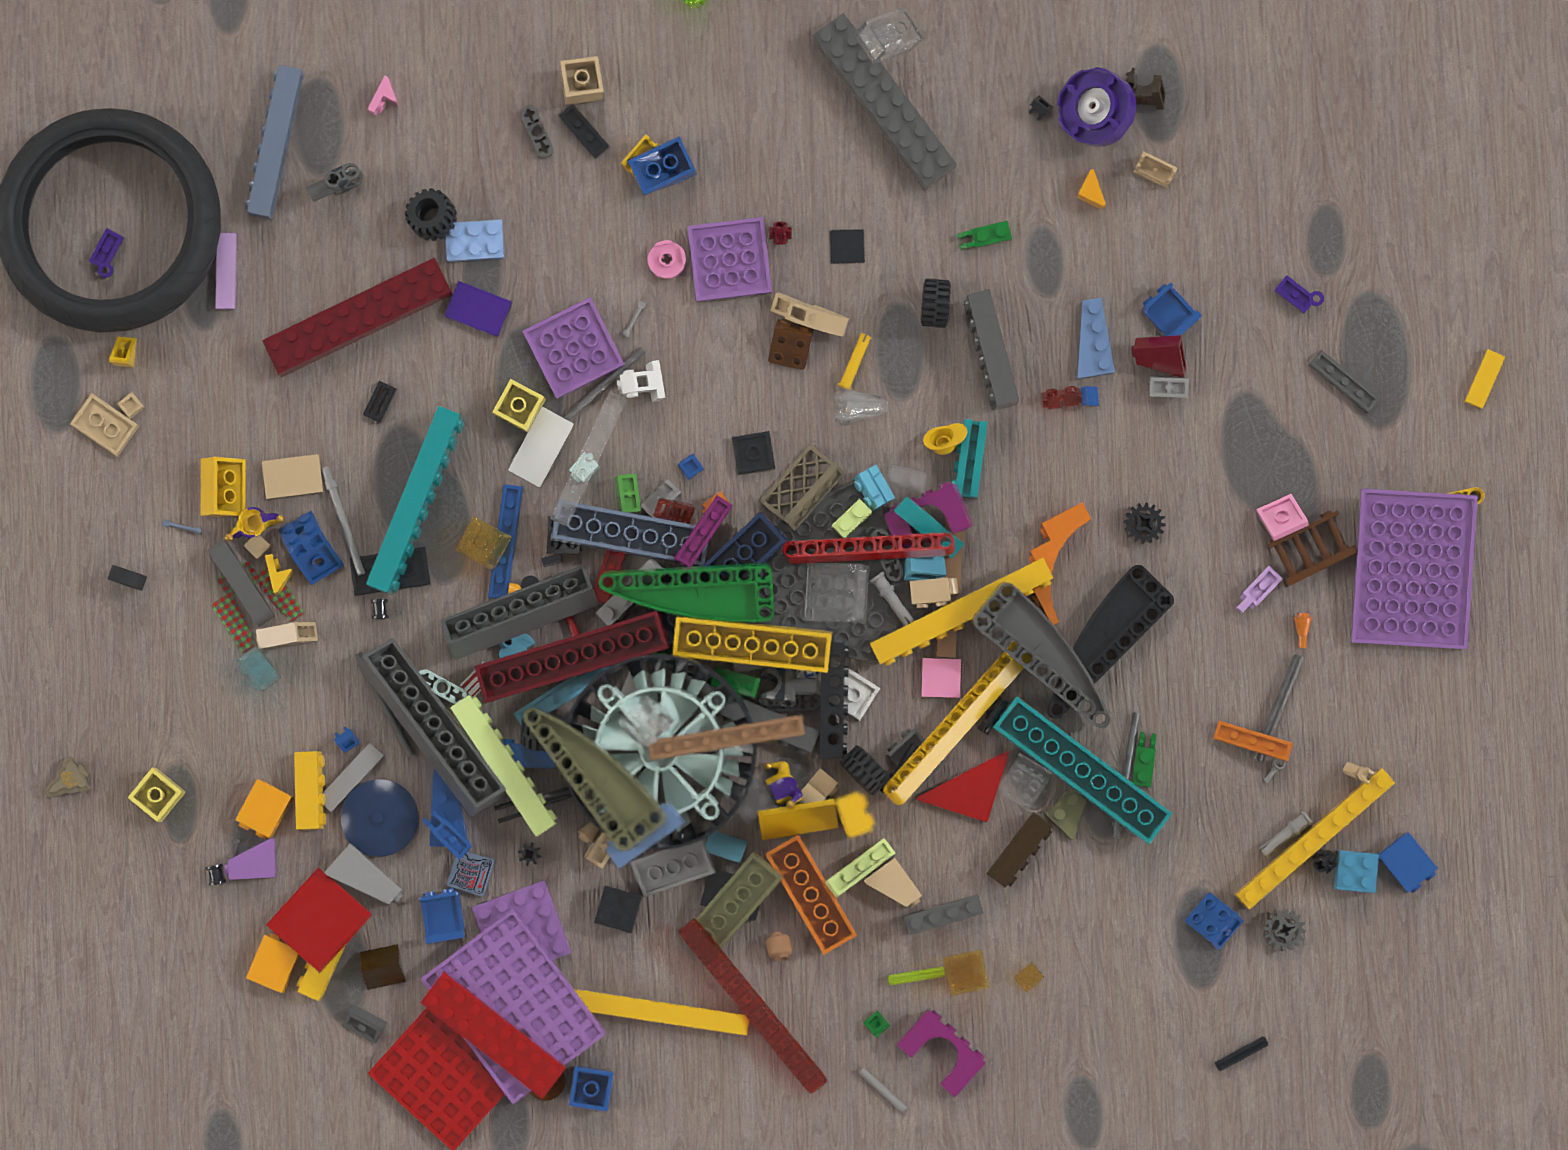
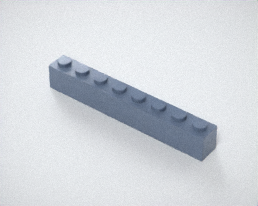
[245,65,304,220]

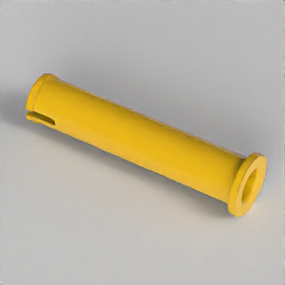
[837,333,871,391]

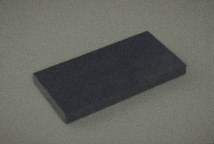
[349,547,431,596]

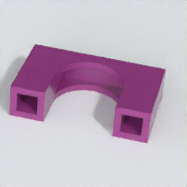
[883,482,974,549]
[897,1009,986,1098]

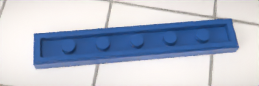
[488,484,523,599]

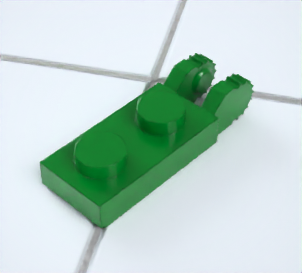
[956,220,1012,250]
[1132,732,1156,787]

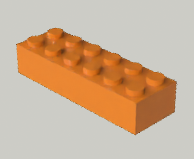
[765,834,857,955]

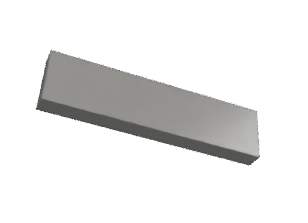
[322,743,384,812]

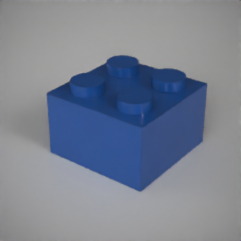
[569,1065,615,1112]

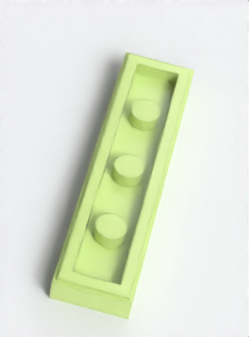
[825,838,895,898]

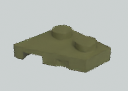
[1045,787,1086,840]

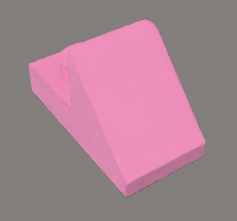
[368,76,399,116]

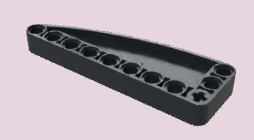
[1047,565,1174,719]

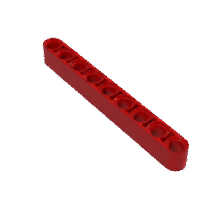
[782,533,955,564]

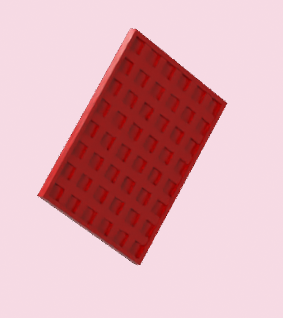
[367,1008,505,1150]

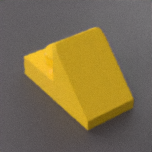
[265,554,294,595]

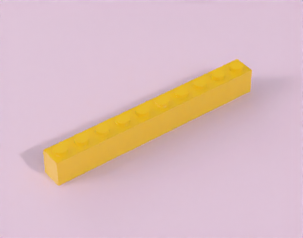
[870,558,1054,666]
[1234,768,1395,909]

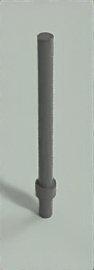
[355,652,414,757]

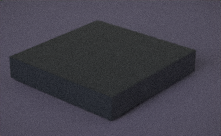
[732,431,775,475]

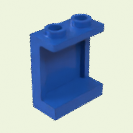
[1141,283,1202,336]
[1378,832,1438,893]
[419,888,466,944]

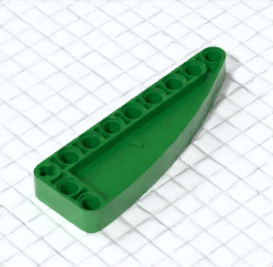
[599,563,774,622]

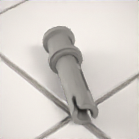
[869,572,914,626]
[1259,811,1314,858]

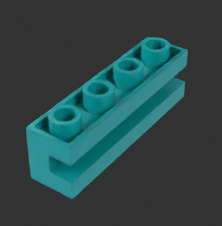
[952,419,988,499]

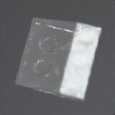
[804,563,870,624]

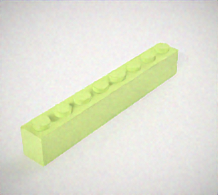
[450,695,557,837]

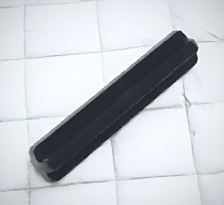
[1215,1036,1269,1071]

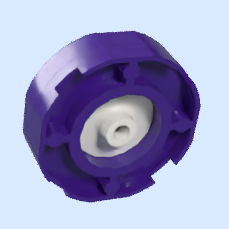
[1057,67,1136,147]

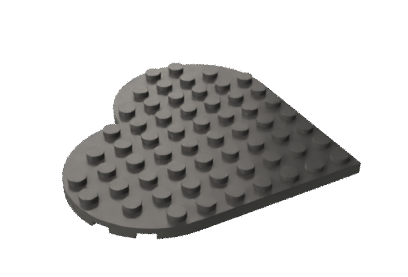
[749,479,924,661]

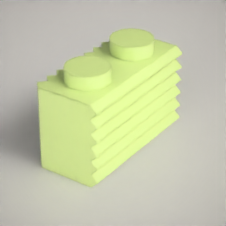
[832,499,872,538]

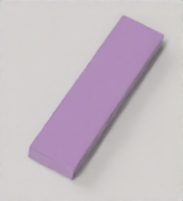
[216,233,237,310]

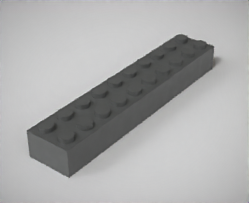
[813,13,956,190]
[358,638,506,817]

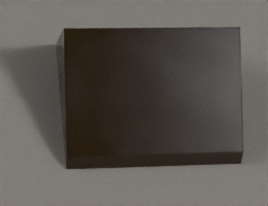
[360,944,406,990]

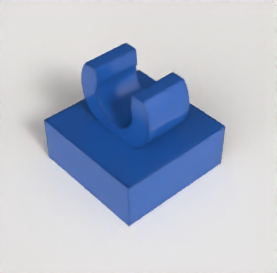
[334,726,360,753]

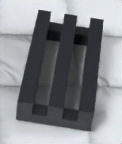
[363,380,397,423]

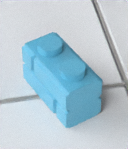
[854,465,895,512]

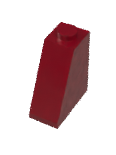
[1131,335,1187,378]

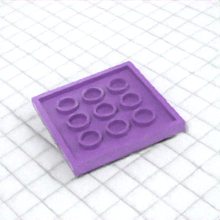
[688,217,772,302]
[523,297,625,399]
[472,880,572,960]

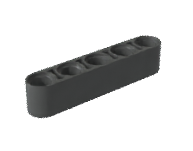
[208,539,275,627]

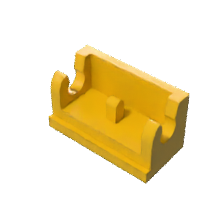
[621,134,659,178]

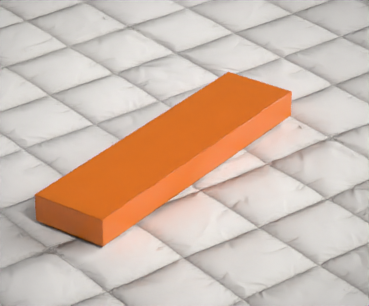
[1213,721,1293,762]

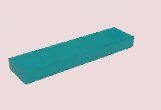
[894,496,965,558]

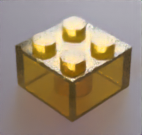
[455,516,512,570]
[942,949,990,996]

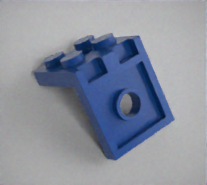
[279,511,344,585]

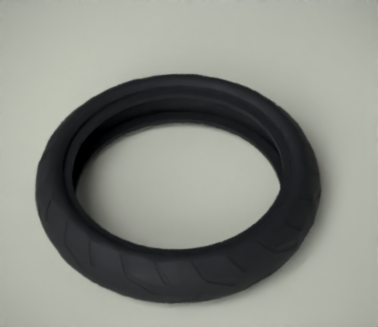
[0,108,221,333]

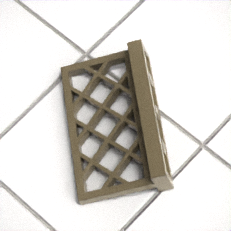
[760,445,845,531]

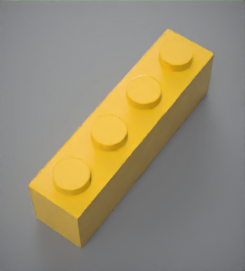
[294,751,326,830]
[297,945,346,1001]

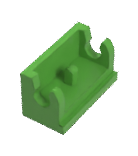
[614,473,641,514]

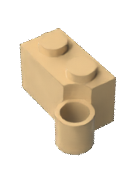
[910,578,958,608]

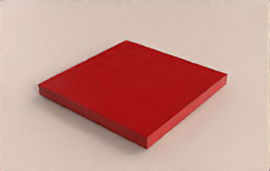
[266,867,372,973]

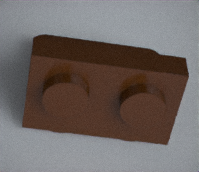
[768,319,814,370]

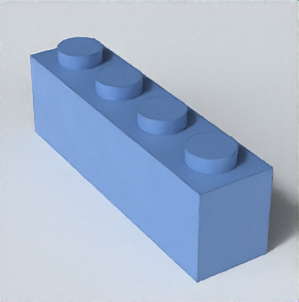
[605,803,684,868]

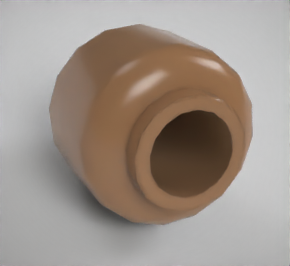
[765,931,793,962]

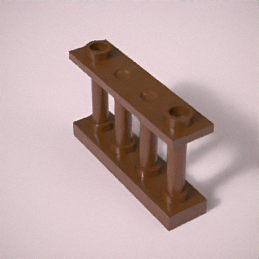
[1266,510,1358,587]

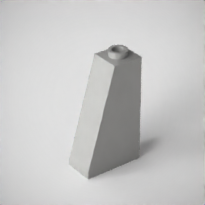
[324,844,404,904]

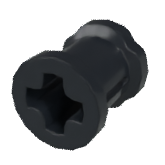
[371,599,389,620]
[205,864,226,886]

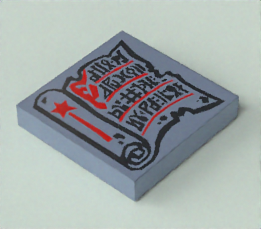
[446,852,495,897]

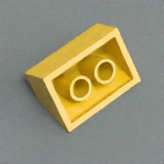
[200,457,246,517]

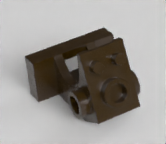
[1125,68,1166,110]

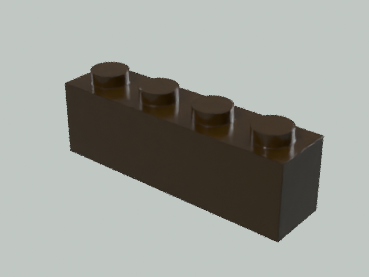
[986,812,1052,888]

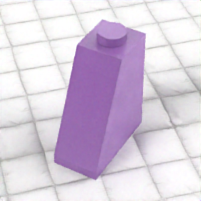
[225,838,277,880]

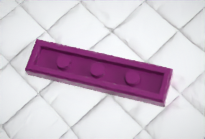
[674,495,733,567]

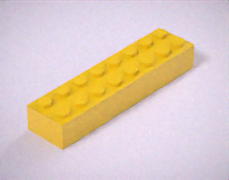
[673,615,832,673]
[835,792,875,839]

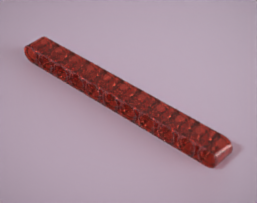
[678,918,827,1094]

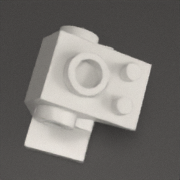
[617,360,665,402]

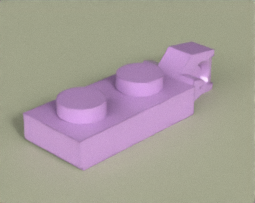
[1236,566,1283,613]

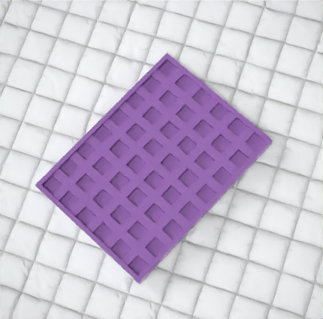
[421,909,607,1104]

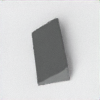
[342,1005,387,1044]

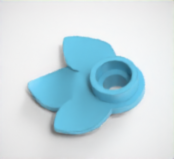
[499,633,535,658]

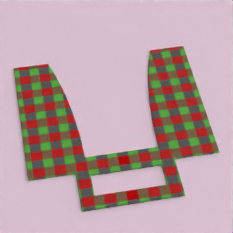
[211,560,304,654]

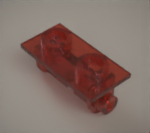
[1041,386,1082,409]

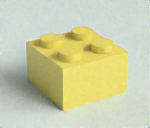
[492,379,546,433]
[128,767,186,822]

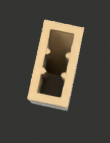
[256,622,318,649]
[863,858,922,908]

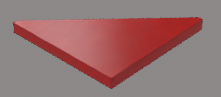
[916,751,1009,822]

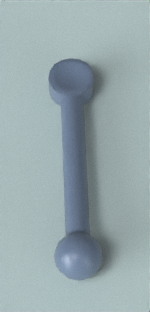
[162,519,201,534]

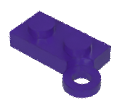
[89,228,124,278]
[1274,275,1324,314]

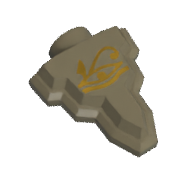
[45,756,91,797]

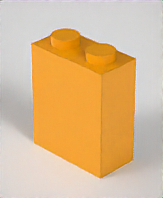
[235,779,294,839]
[246,933,300,993]

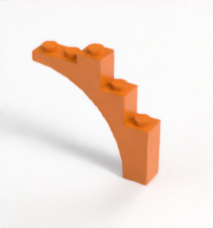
[1028,502,1091,626]

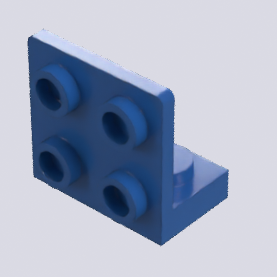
[1185,892,1244,950]

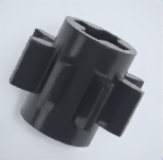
[518,842,542,866]
[1312,848,1337,874]

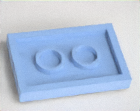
[445,220,504,262]

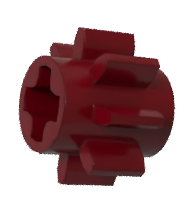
[769,221,792,245]

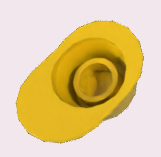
[923,423,967,455]

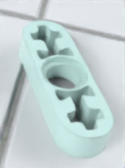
[419,670,468,704]

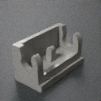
[1148,376,1189,398]
[640,479,682,518]

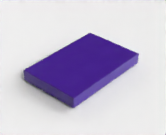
[444,281,512,337]

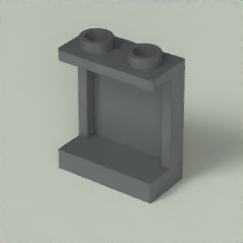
[887,728,947,789]

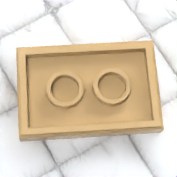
[70,393,139,457]
[262,454,324,500]

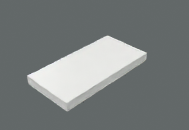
[796,658,880,721]

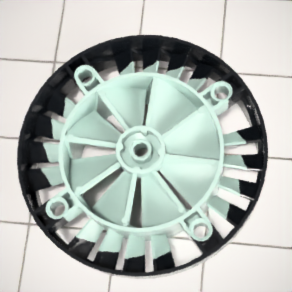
[565,654,757,850]

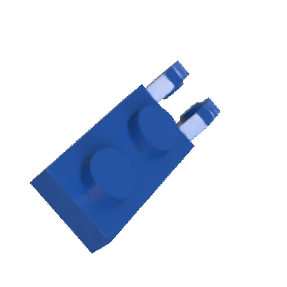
[422,809,473,860]

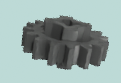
[1263,909,1306,951]

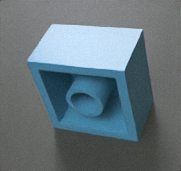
[1333,850,1379,893]

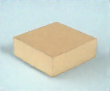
[117,392,145,419]
[244,535,271,559]

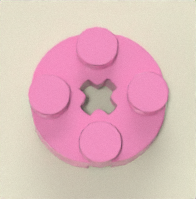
[648,240,686,279]

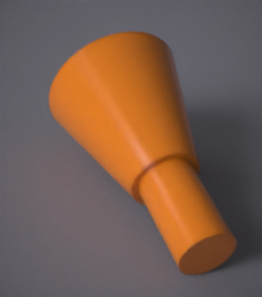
[1293,612,1313,648]

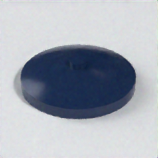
[341,779,419,857]

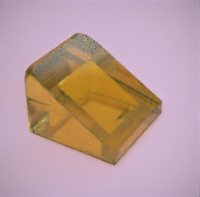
[1014,962,1044,992]

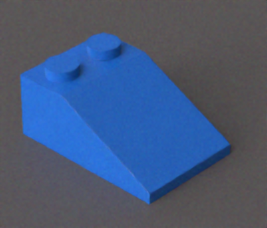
[628,136,697,195]

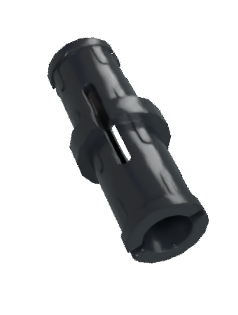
[978,697,1008,735]

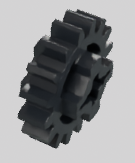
[1123,502,1166,544]

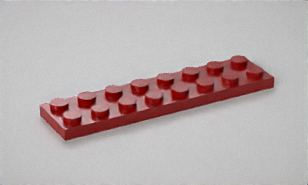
[420,971,567,1099]

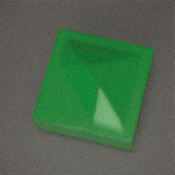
[863,1010,891,1038]

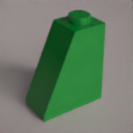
[708,667,761,699]

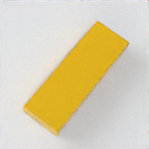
[1464,349,1505,409]

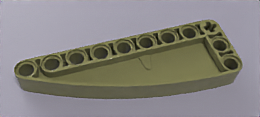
[524,708,667,851]

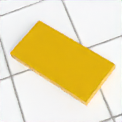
[757,799,838,840]

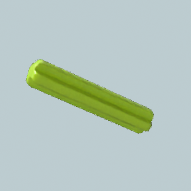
[888,966,945,985]

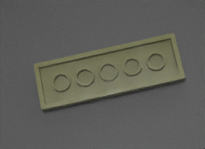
[680,852,783,963]

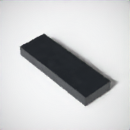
[558,104,610,159]

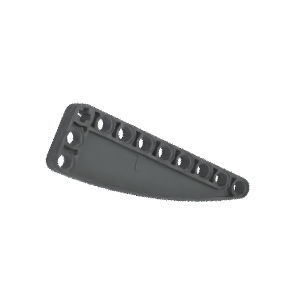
[972,582,1110,729]

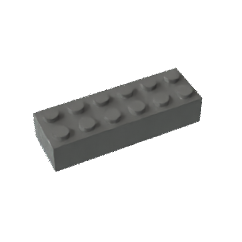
[963,289,1019,410]

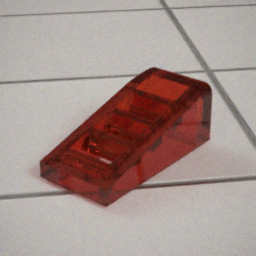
[653,498,695,524]

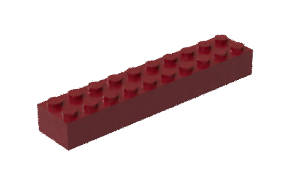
[262,257,453,378]
[474,611,671,703]

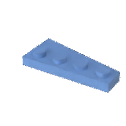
[1077,298,1115,379]

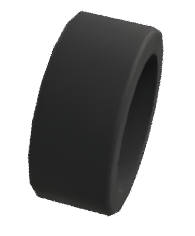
[107,565,147,591]

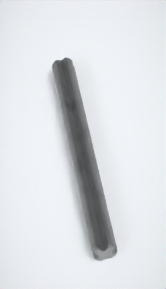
[1252,654,1304,762]

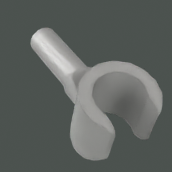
[1264,759,1286,783]

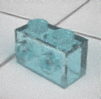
[237,646,282,692]

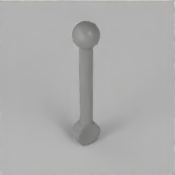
[623,302,645,337]

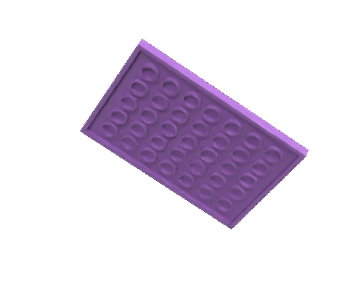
[1351,489,1478,649]

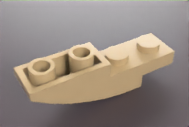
[770,292,849,336]

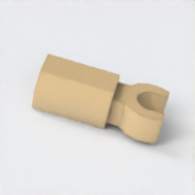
[1343,762,1374,784]

